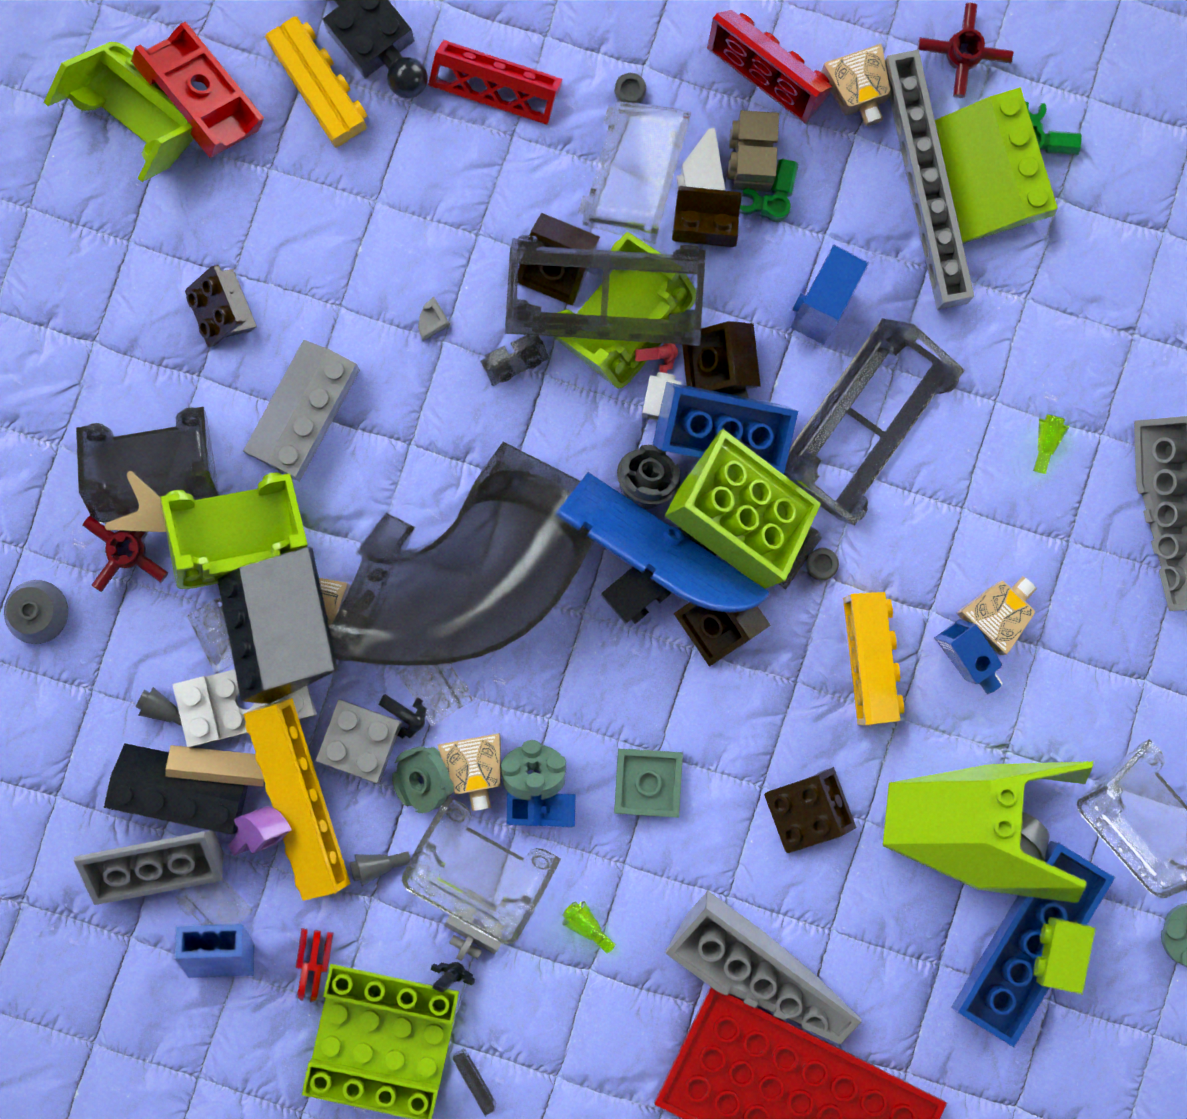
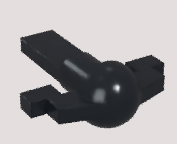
[378,694,427,739]
[431,962,475,993]

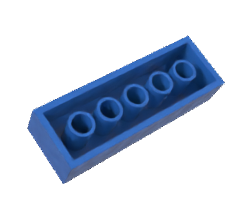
[951,841,1115,1047]

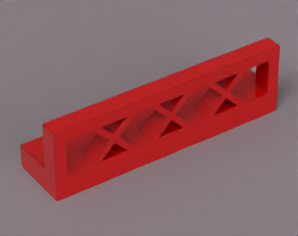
[428,40,563,125]

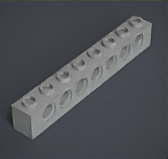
[885,49,974,310]

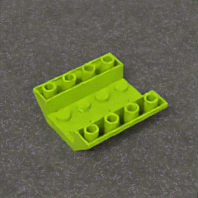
[301,964,459,1119]

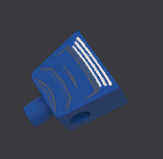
[934,619,1003,694]

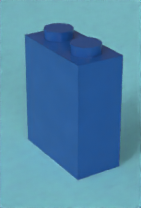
[175,924,254,978]

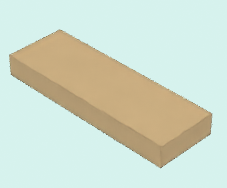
[165,745,265,787]

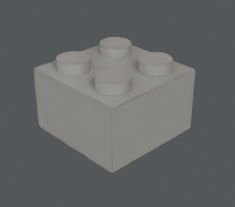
[316,699,402,783]

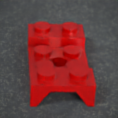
[131,21,264,158]

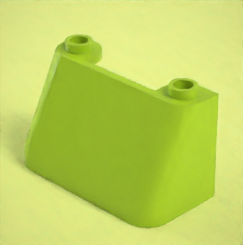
[546,231,697,388]
[161,472,308,589]

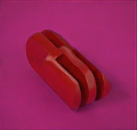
[295,928,334,1002]

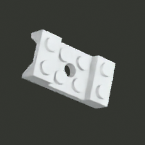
[172,669,317,747]

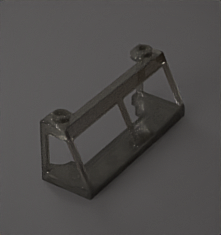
[505,235,706,345]
[783,318,965,526]

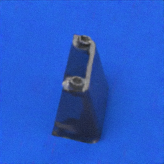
[76,407,219,524]

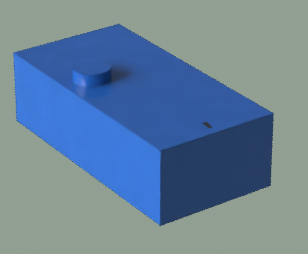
[790,244,869,345]
[652,382,799,474]

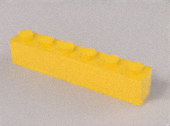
[244,698,351,901]

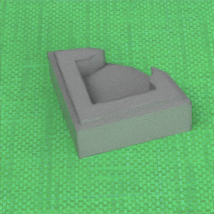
[418,297,450,341]

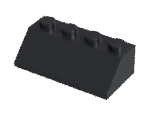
[104,743,248,834]

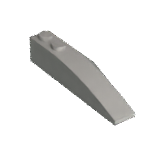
[1134,416,1187,611]
[665,890,861,1045]

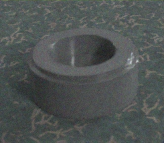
[615,73,646,107]
[806,548,839,580]

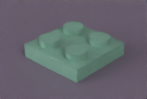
[614,748,683,818]

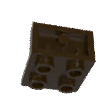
[764,767,856,853]

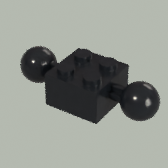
[322,0,428,99]

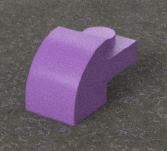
[228,806,292,856]

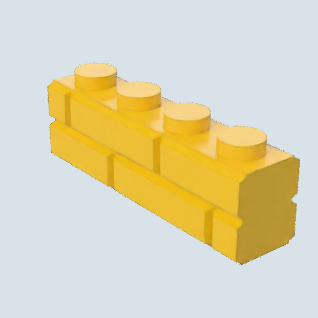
[265,16,368,148]

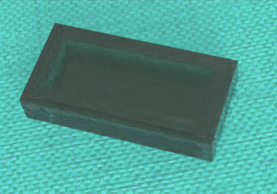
[452,1048,497,1116]

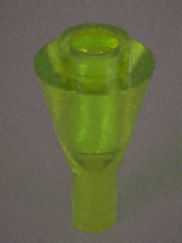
[1033,414,1070,474]
[562,901,616,954]

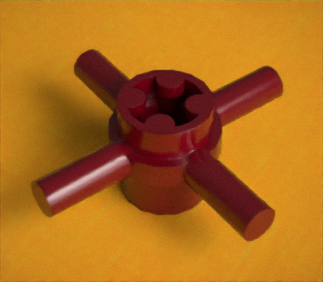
[917,2,1014,98]
[82,516,168,592]

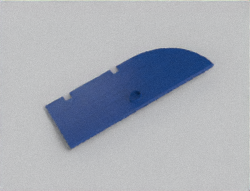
[555,472,769,612]

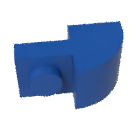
[506,792,576,827]

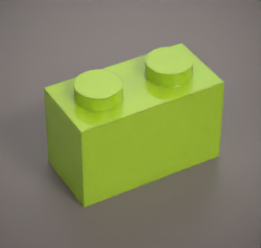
[1034,917,1096,994]

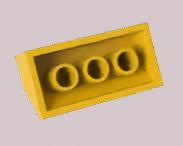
[843,592,904,725]

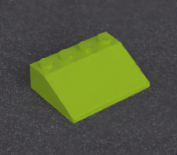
[935,87,1058,244]
[665,429,821,589]

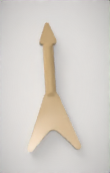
[105,471,166,532]

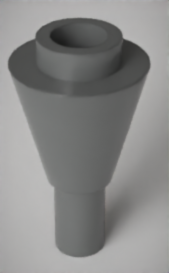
[135,687,182,726]
[350,851,411,886]

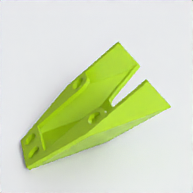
[882,761,1093,903]

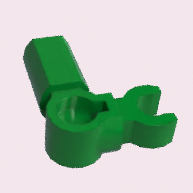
[1025,101,1082,155]
[740,159,799,222]

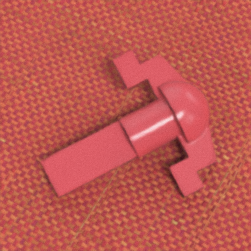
[635,330,678,373]

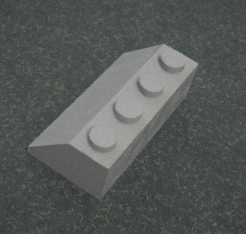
[243,340,360,481]
[74,830,223,905]

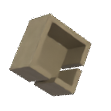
[727,110,779,192]

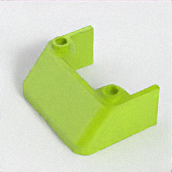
[43,42,194,182]

